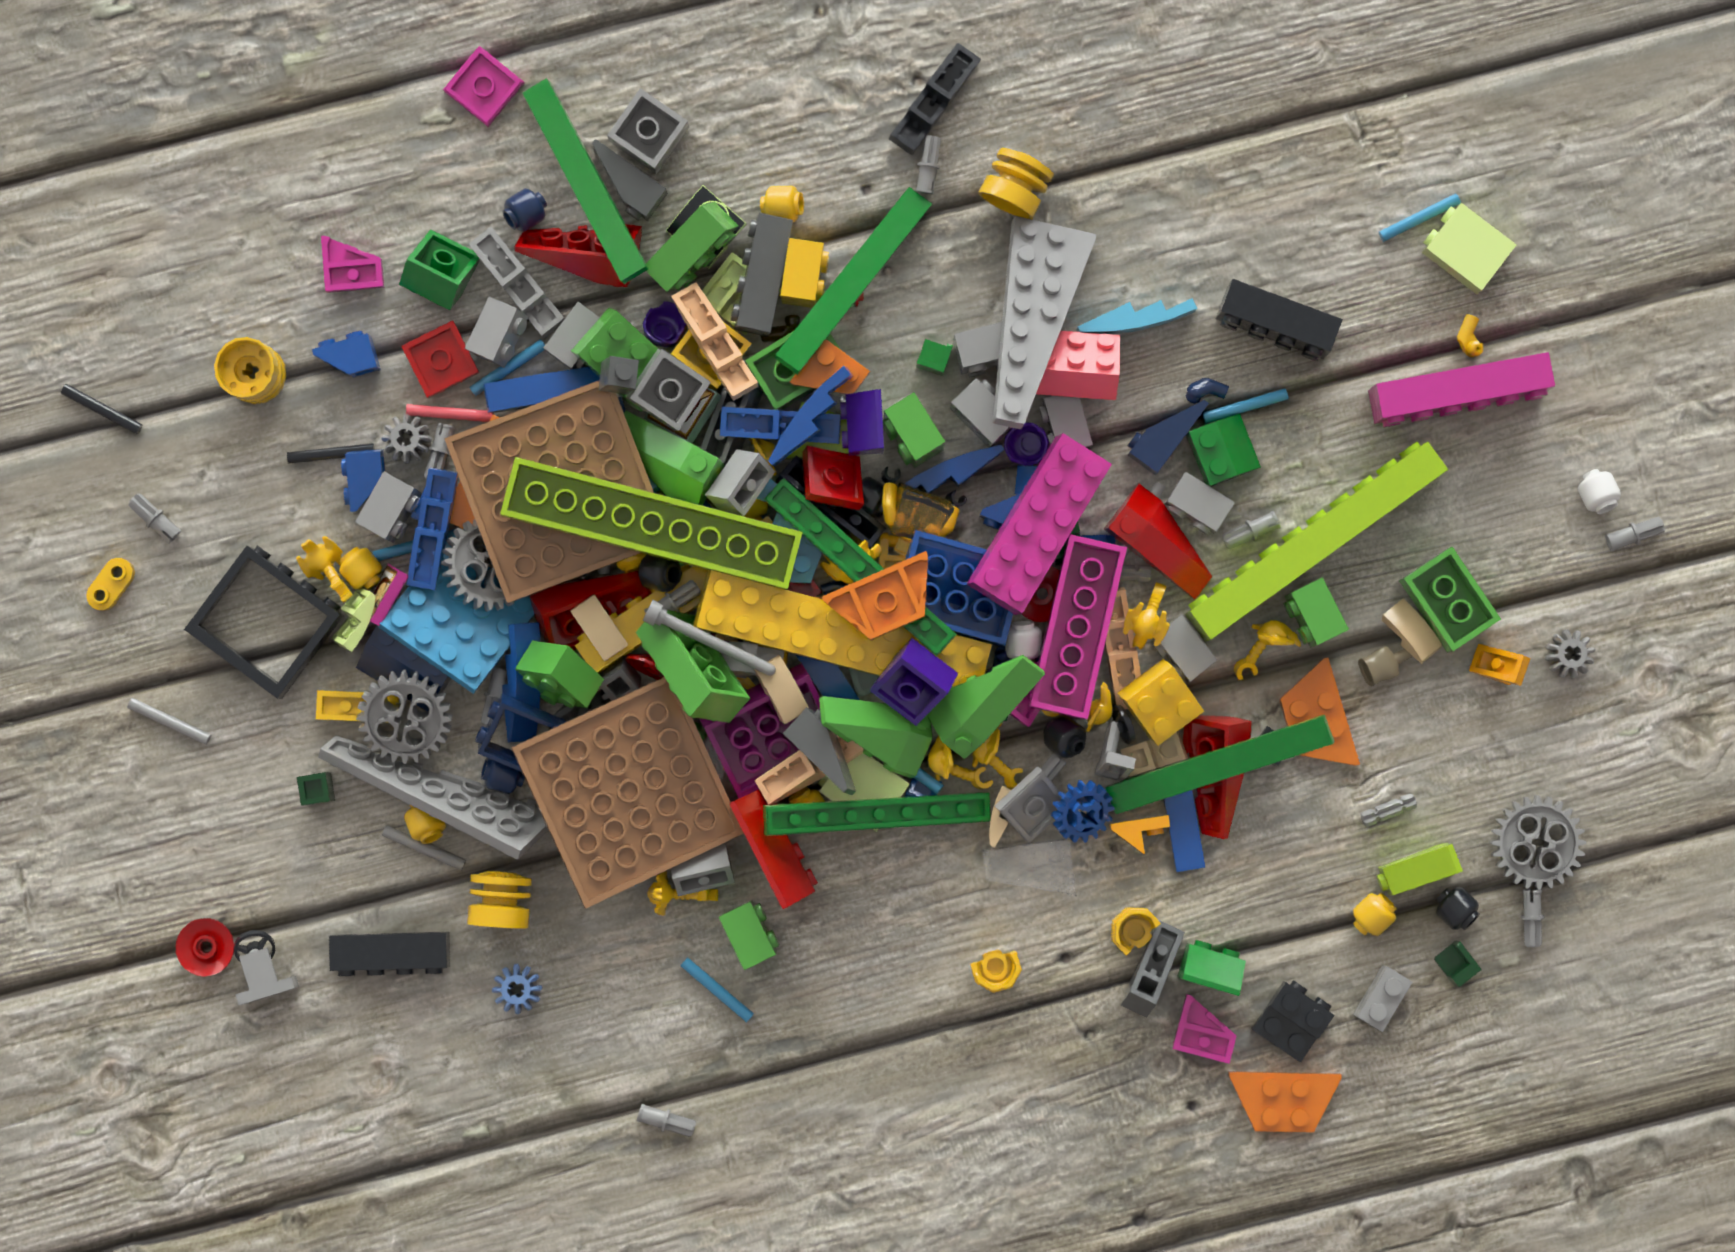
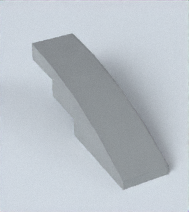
[469,227,565,338]

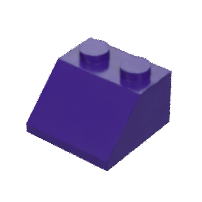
[840,389,884,456]
[870,638,958,726]

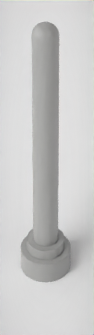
[643,600,776,676]

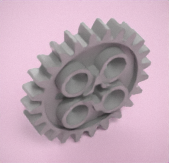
[441,519,514,612]
[356,670,453,764]
[1489,795,1586,890]

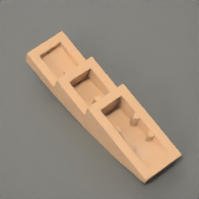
[671,282,758,401]
[1105,587,1141,709]
[754,735,864,805]

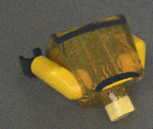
[881,466,967,556]

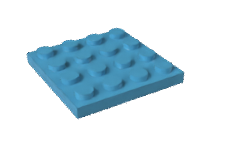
[378,541,535,694]

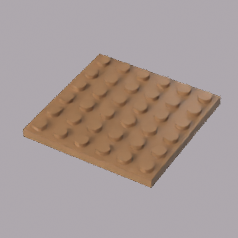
[444,381,654,603]
[511,677,744,909]

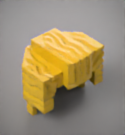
[1111,907,1161,956]
[970,949,1022,993]

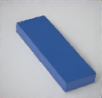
[1164,790,1205,872]

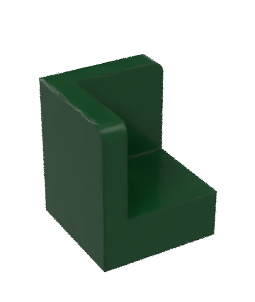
[297,772,335,806]
[1434,941,1482,987]

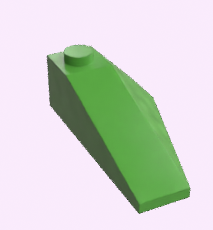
[624,411,725,506]
[927,655,1045,759]
[819,696,932,778]

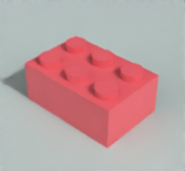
[1036,331,1120,400]

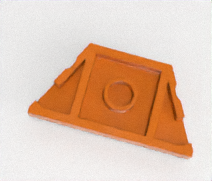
[822,551,928,641]
[1279,657,1360,766]
[1228,1071,1342,1133]

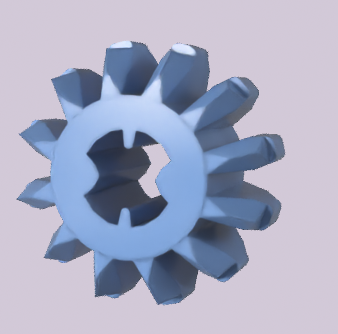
[492,964,542,1014]

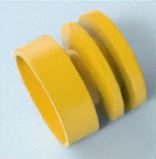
[979,148,1054,220]
[214,337,286,404]
[467,871,532,929]

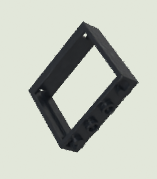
[184,545,344,699]

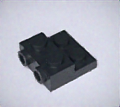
[1251,980,1335,1063]

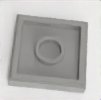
[995,766,1061,844]

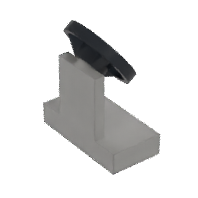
[1095,705,1136,781]
[234,930,299,1006]

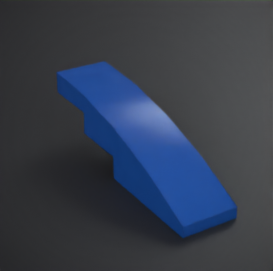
[768,366,853,466]
[483,367,600,413]
[720,407,841,444]
[897,445,1004,500]
[406,467,458,590]
[502,622,541,743]

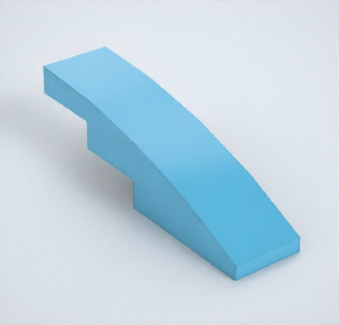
[1076,298,1197,334]

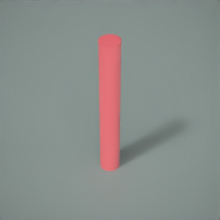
[406,404,494,422]

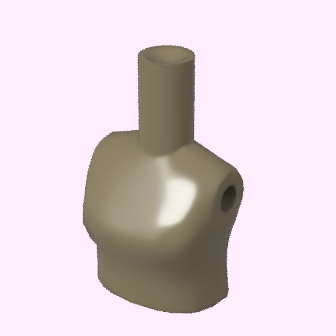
[1358,646,1413,686]

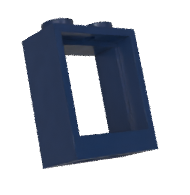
[475,694,566,772]

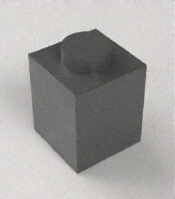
[598,356,639,395]

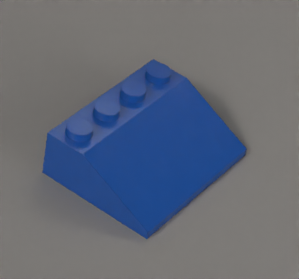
[905,530,1013,646]

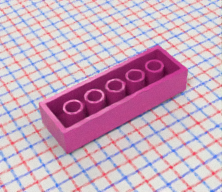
[1368,352,1555,428]
[967,433,1112,615]
[1028,534,1127,720]

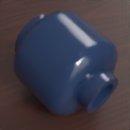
[502,188,547,232]
[481,758,525,794]

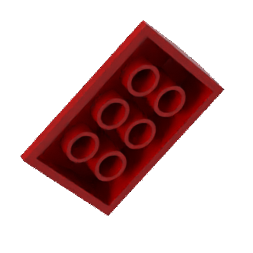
[729,789,818,909]

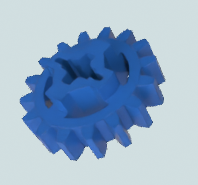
[1051,780,1115,843]

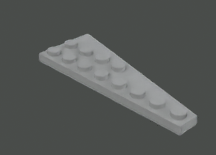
[993,216,1096,429]
[318,736,548,860]

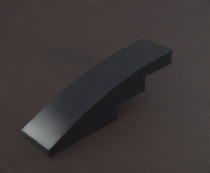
[889,43,981,155]

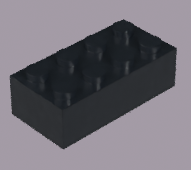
[1215,279,1343,361]

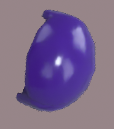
[642,301,687,348]
[1004,422,1049,466]

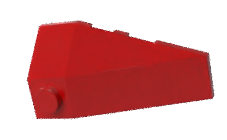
[514,224,642,287]
[1104,483,1213,600]
[530,571,652,651]
[1183,715,1252,839]

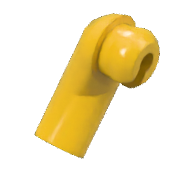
[1457,314,1484,357]

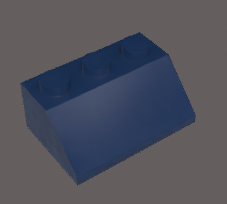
[356,625,451,712]

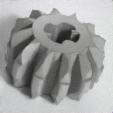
[381,414,432,464]
[1545,629,1595,679]

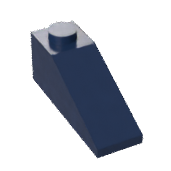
[1127,400,1209,475]

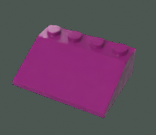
[699,663,820,798]

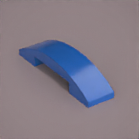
[795,654,860,700]

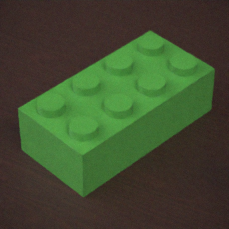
[636,610,750,723]

